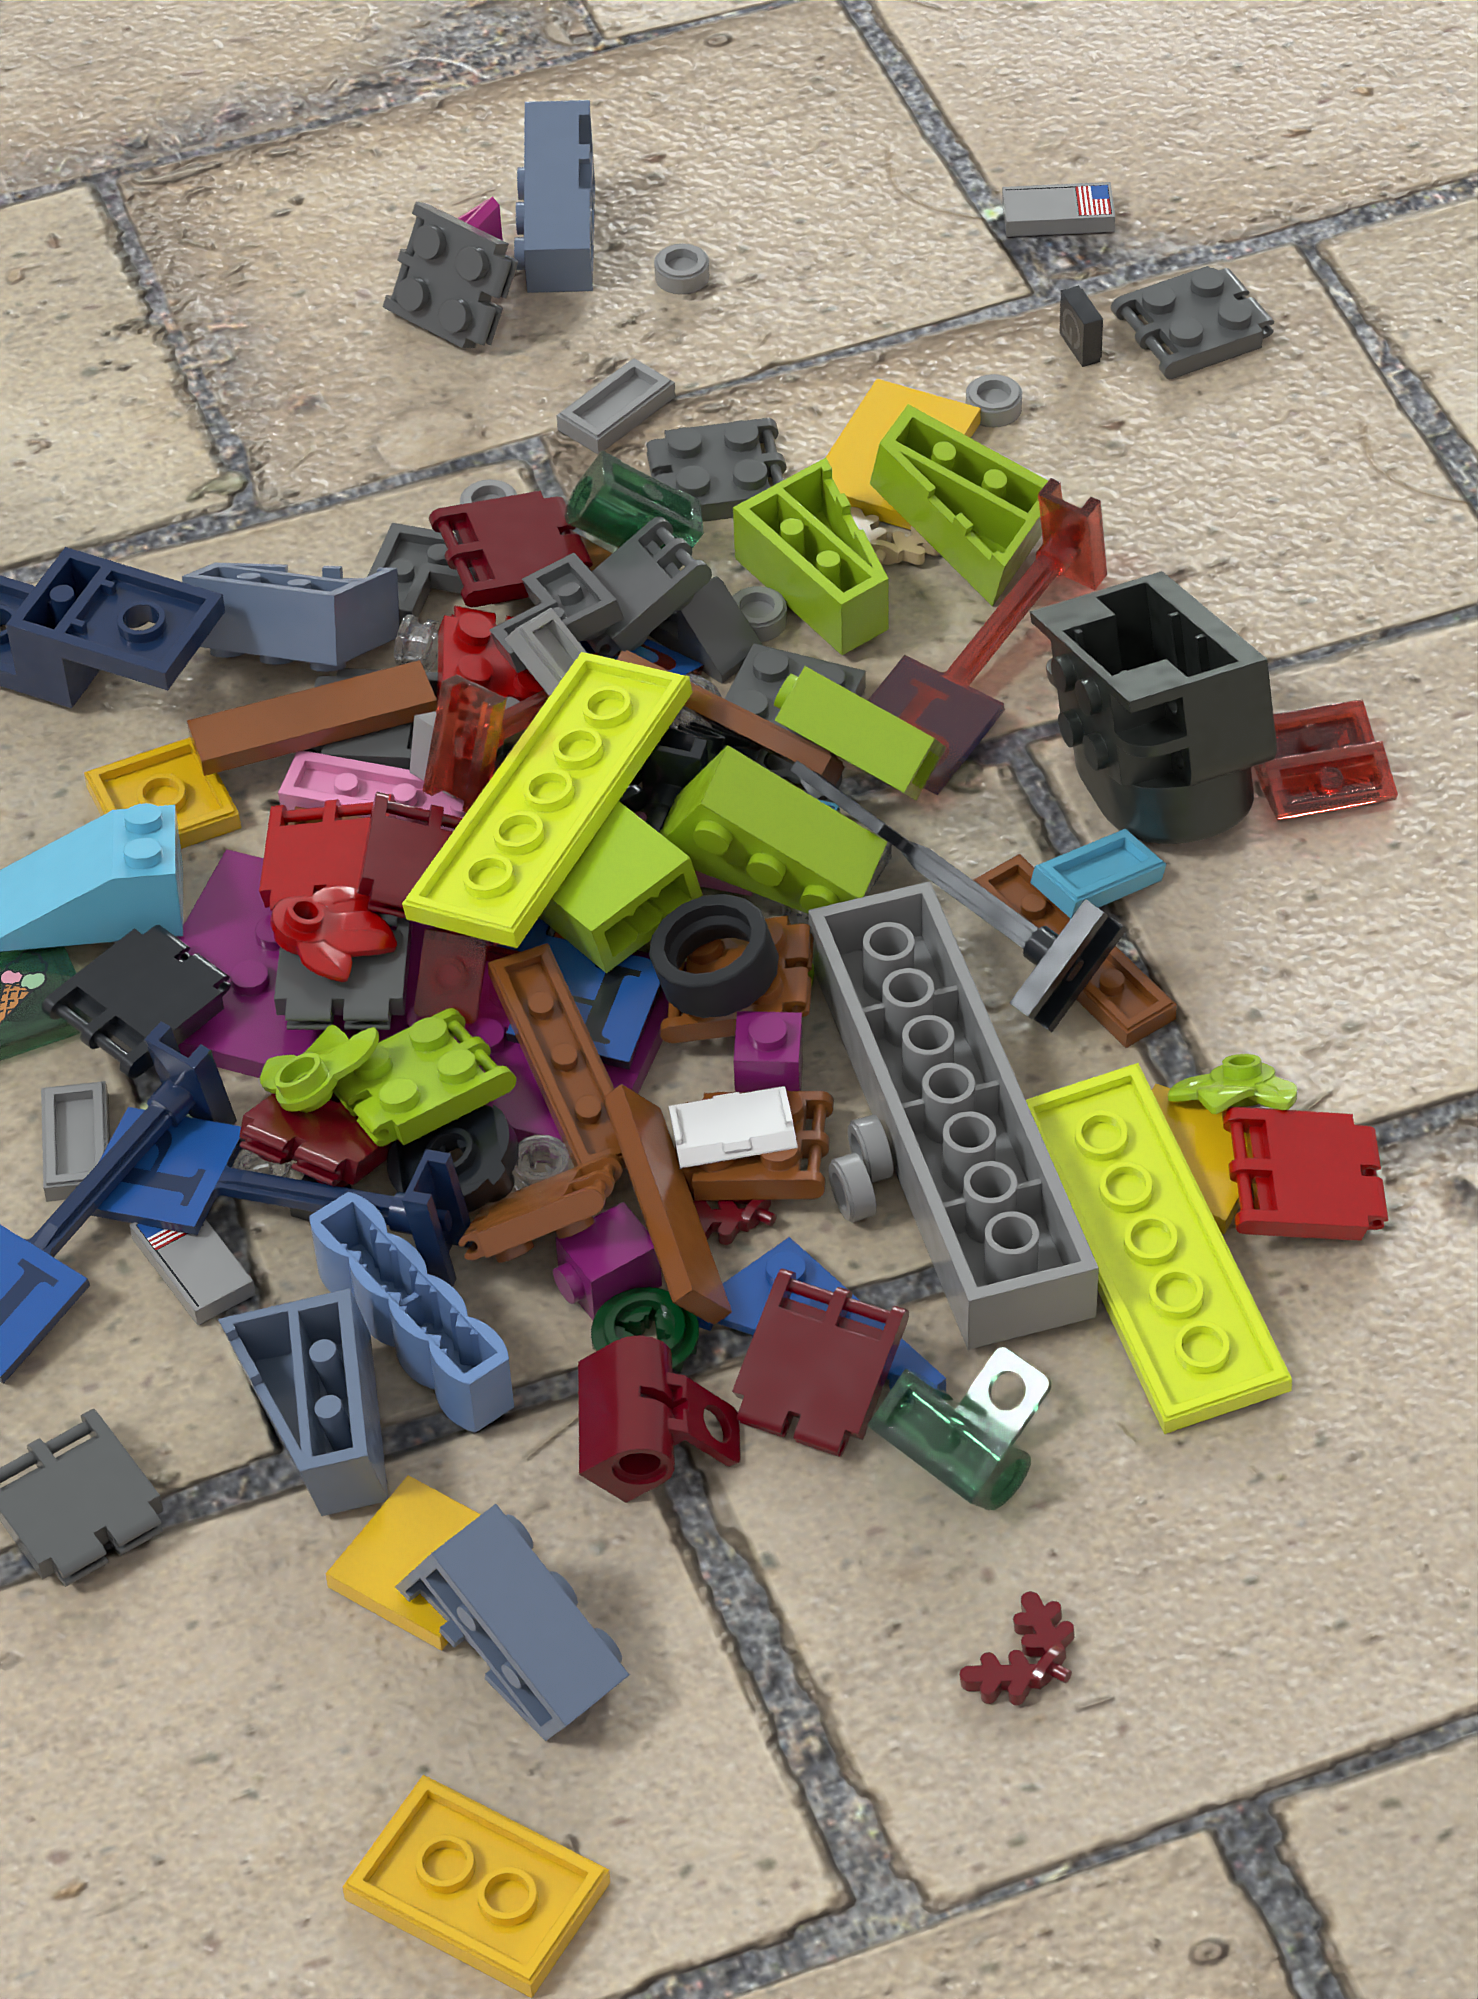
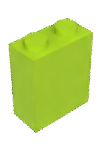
[774,666,946,801]
[539,801,703,973]

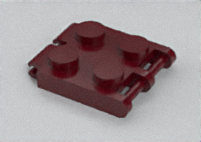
[429,490,593,608]
[357,791,463,918]
[239,1093,401,1187]
[732,1268,909,1457]

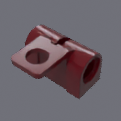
[578,1335,741,1503]

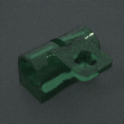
[565,450,704,549]
[867,1348,1052,1510]

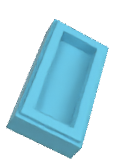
[1030,829,1166,919]

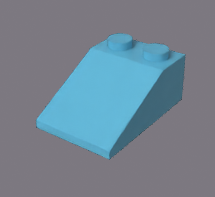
[0,803,183,952]

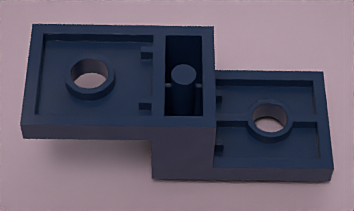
[0,547,225,708]

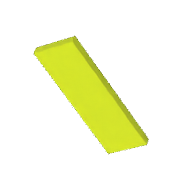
[402,652,693,948]
[1026,1063,1292,1434]

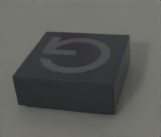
[1059,285,1103,367]

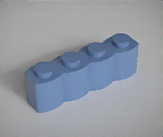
[309,1192,514,1433]

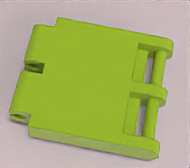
[333,1008,516,1146]

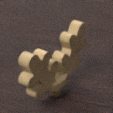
[851,507,940,565]

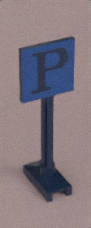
[0,1021,237,1384]
[91,1107,473,1287]

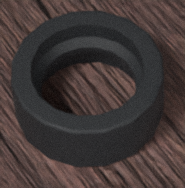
[649,894,779,1018]

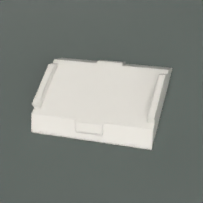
[668,1086,798,1168]

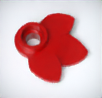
[270,886,397,982]

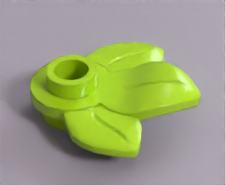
[260,1025,379,1112]
[1168,1054,1297,1114]

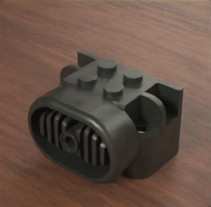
[1030,571,1277,844]

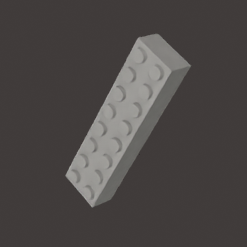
[808,881,1099,1350]

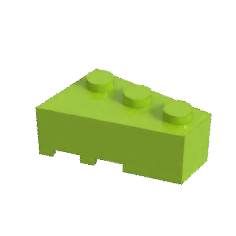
[870,404,1060,607]
[733,458,889,655]
[660,745,887,914]

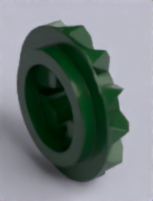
[591,1287,699,1373]

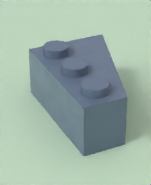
[514,100,595,293]
[182,562,400,672]
[218,1288,388,1516]
[395,1504,630,1741]

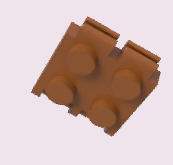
[660,916,813,1043]
[675,1090,834,1201]
[458,1154,624,1263]

